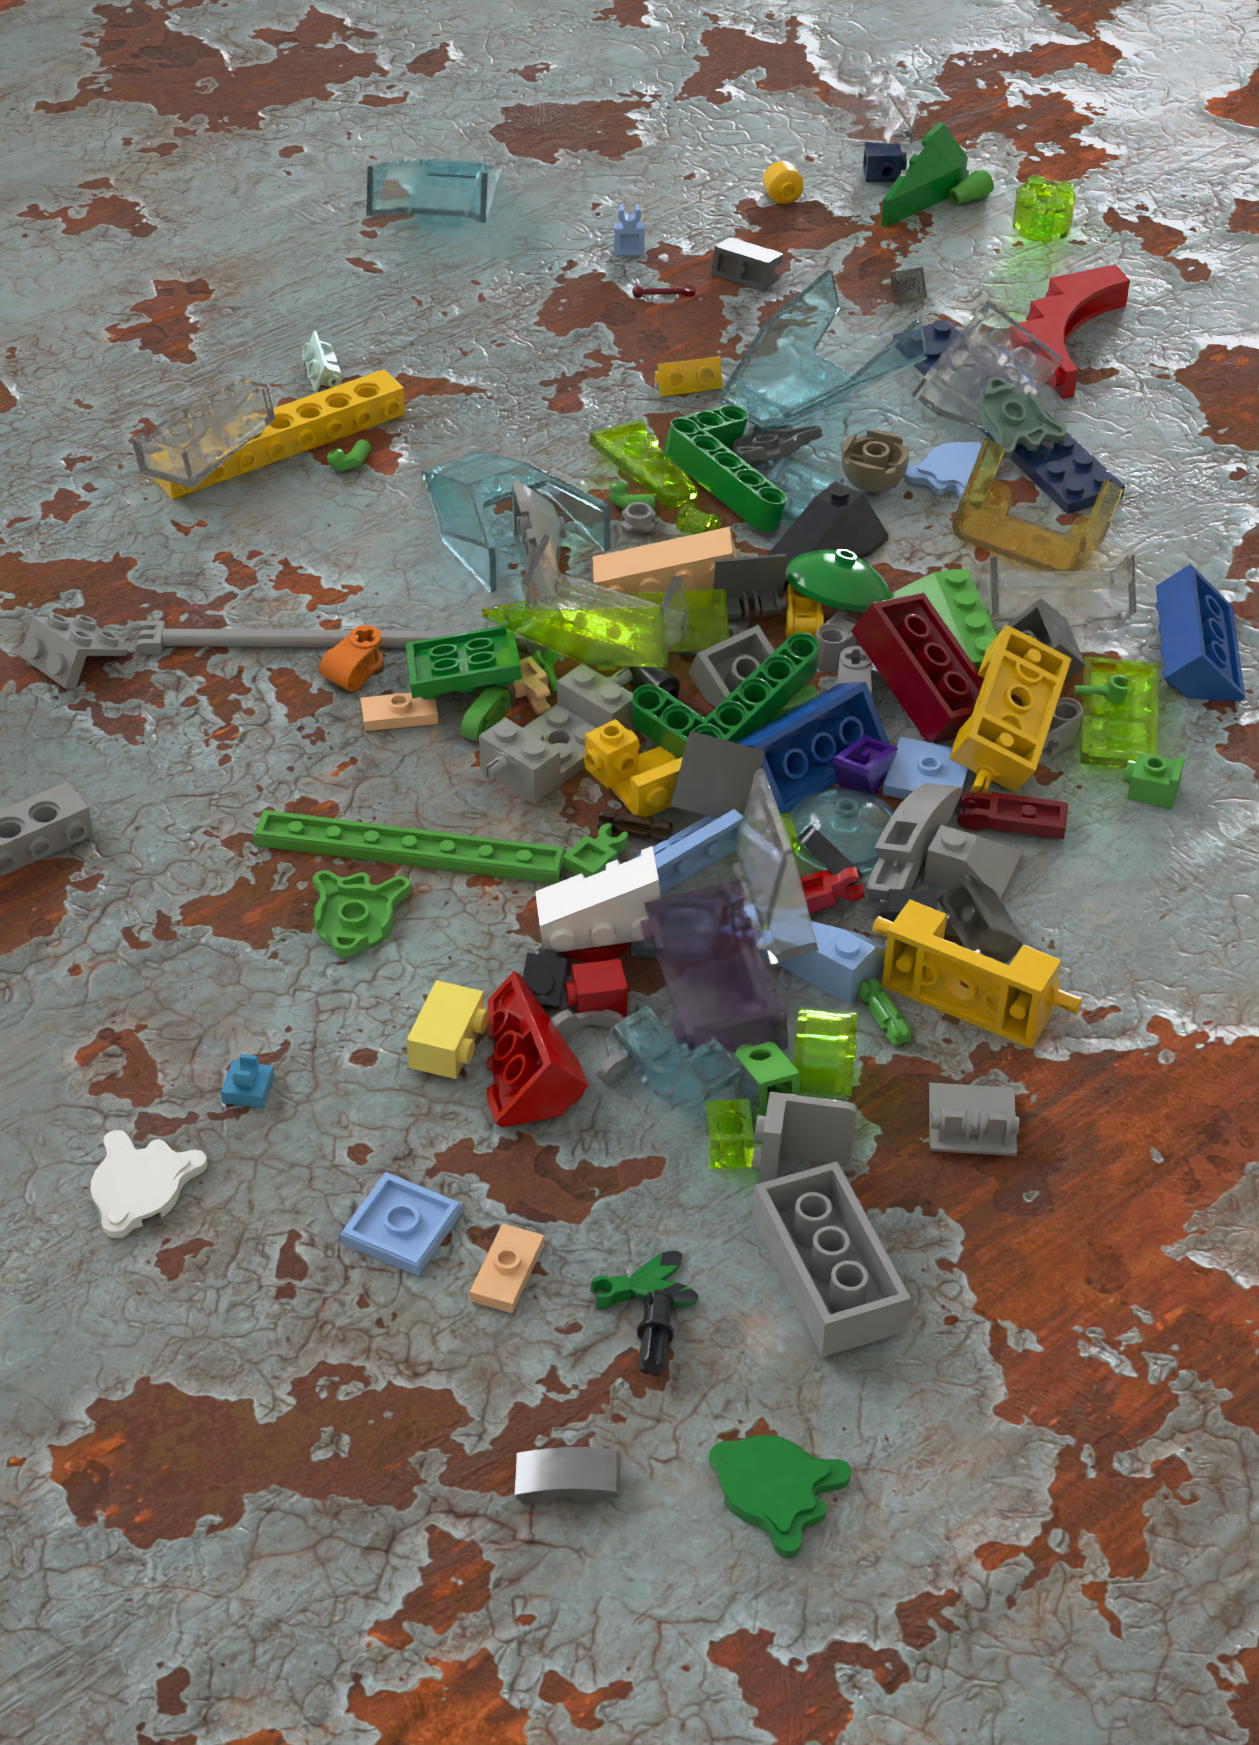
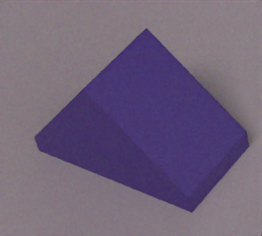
[833,735,898,800]

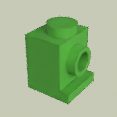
[1123,752,1185,809]

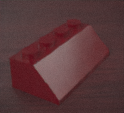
[851,592,984,744]

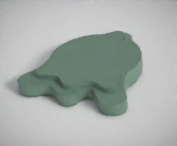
[979,377,1067,459]

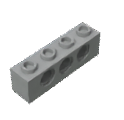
[0,782,94,877]

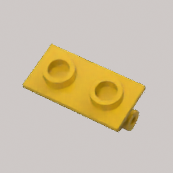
[654,356,723,396]

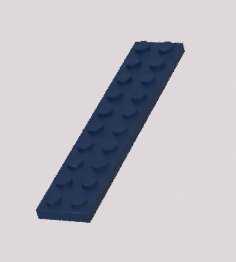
[892,319,1125,514]

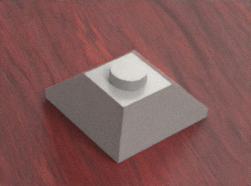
[924,825,1024,906]

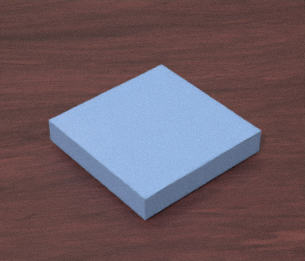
[340,1172,463,1277]

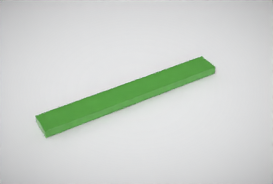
[253,810,566,884]

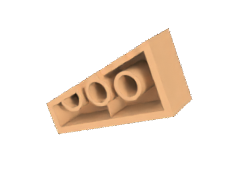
[592,527,738,610]

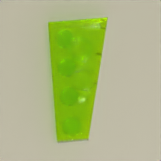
[589,419,697,508]

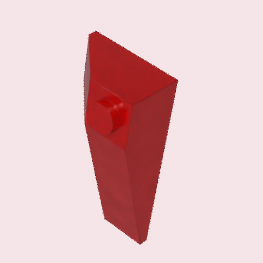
[487,971,589,1127]

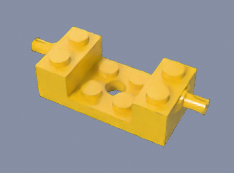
[949,625,1072,793]
[872,899,1083,1048]

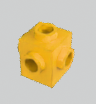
[583,719,640,789]

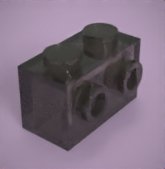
[938,873,1027,964]

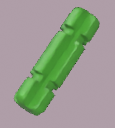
[858,978,912,1046]

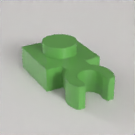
[562,823,628,878]

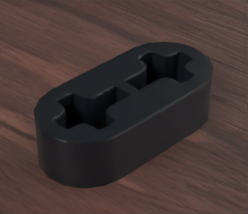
[798,824,864,886]

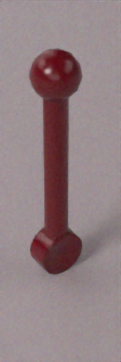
[632,285,696,298]

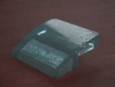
[766,455,844,526]

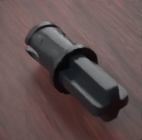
[637,1289,674,1376]

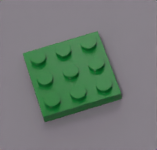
[406,624,523,699]

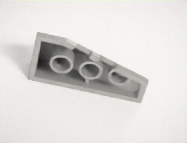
[512,481,566,621]

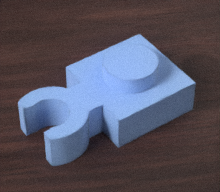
[614,204,645,255]

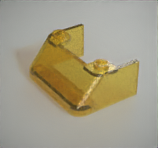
[952,438,1123,577]

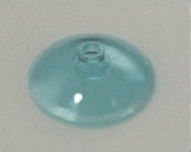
[787,788,895,873]

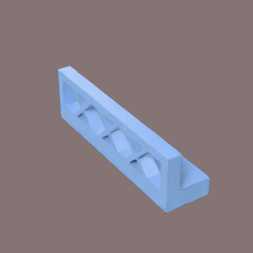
[632,809,744,894]

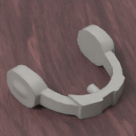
[551,1009,638,1085]

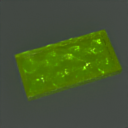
[1080,656,1158,768]

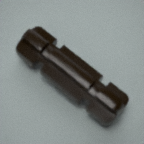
[597,809,673,842]

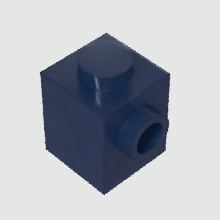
[863,141,907,182]

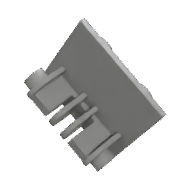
[929,1082,1019,1156]

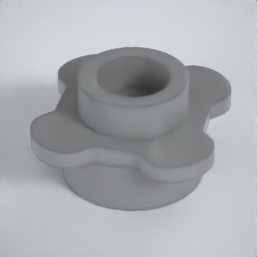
[621,502,656,533]

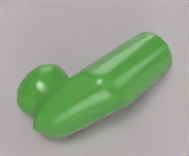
[327,439,371,472]
[608,482,655,511]

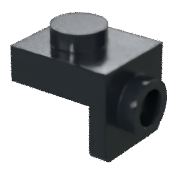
[522,949,571,1010]

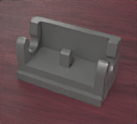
[711,237,783,292]

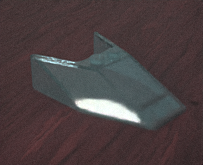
[366,158,501,223]
[717,269,927,431]
[421,450,610,593]

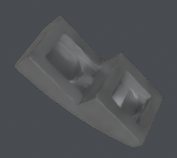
[515,1447,621,1506]

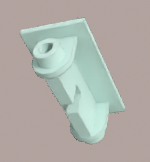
[302,331,343,393]

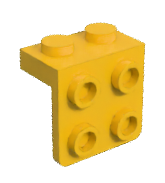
[610,746,683,817]

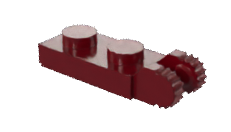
[957,791,1069,839]

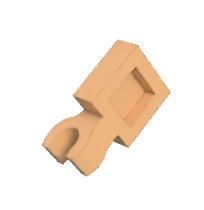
[506,656,551,715]

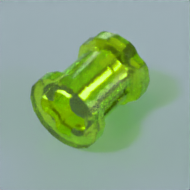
[676,502,721,534]

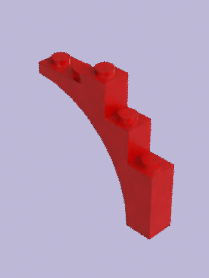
[1007,264,1130,399]

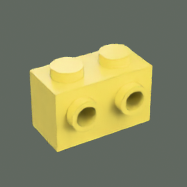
[407,980,489,1079]

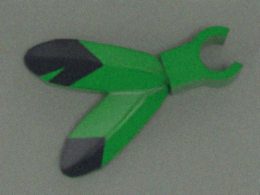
[590,1251,698,1309]

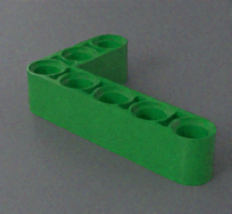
[664,405,787,532]
[632,632,819,759]

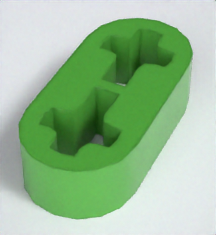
[461,684,511,743]

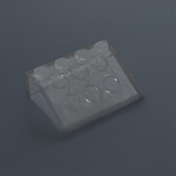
[912,300,1064,432]
[732,768,819,964]

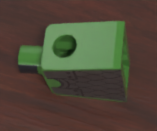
[732,1042,800,1144]

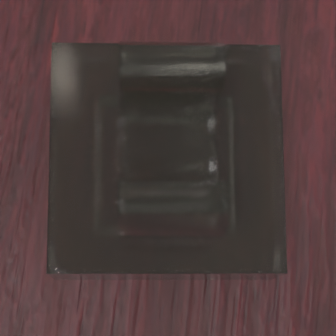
[890,267,927,303]

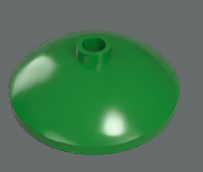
[786,549,890,612]

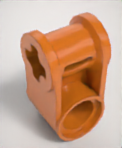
[319,625,384,692]

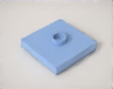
[883,737,970,810]

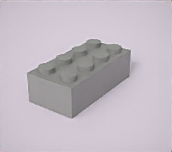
[752,1161,911,1357]

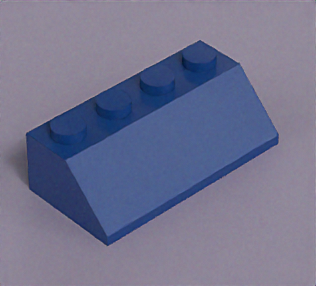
[1155,564,1245,701]
[735,681,890,815]

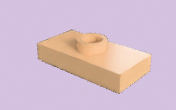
[361,693,438,731]
[470,1223,544,1314]

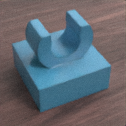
[221,1054,275,1109]

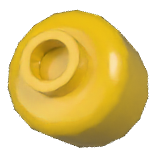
[762,161,804,204]

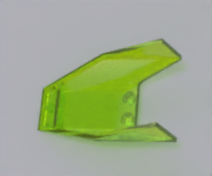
[482,589,729,671]

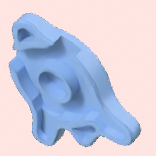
[904,442,993,507]

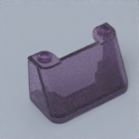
[640,879,789,1052]

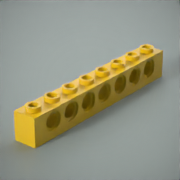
[150,369,405,500]

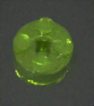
[1012,175,1076,242]
[793,1007,858,1096]

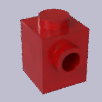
[565,959,628,1017]

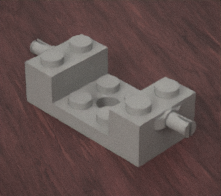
[479,664,637,804]

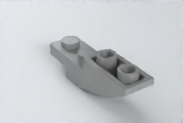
[865,783,962,899]

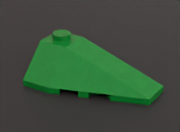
[881,122,969,227]

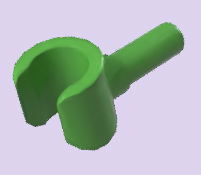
[531,650,558,694]
[1075,674,1129,704]

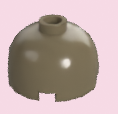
[842,430,910,494]

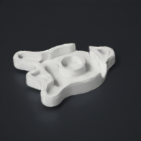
[90,1130,208,1239]

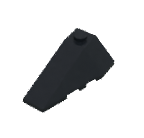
[767,481,889,591]

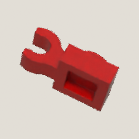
[791,867,865,915]

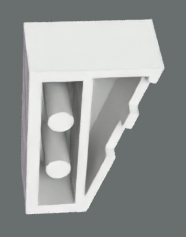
[536,846,665,952]

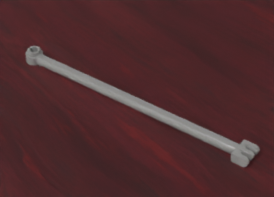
[136,620,553,655]

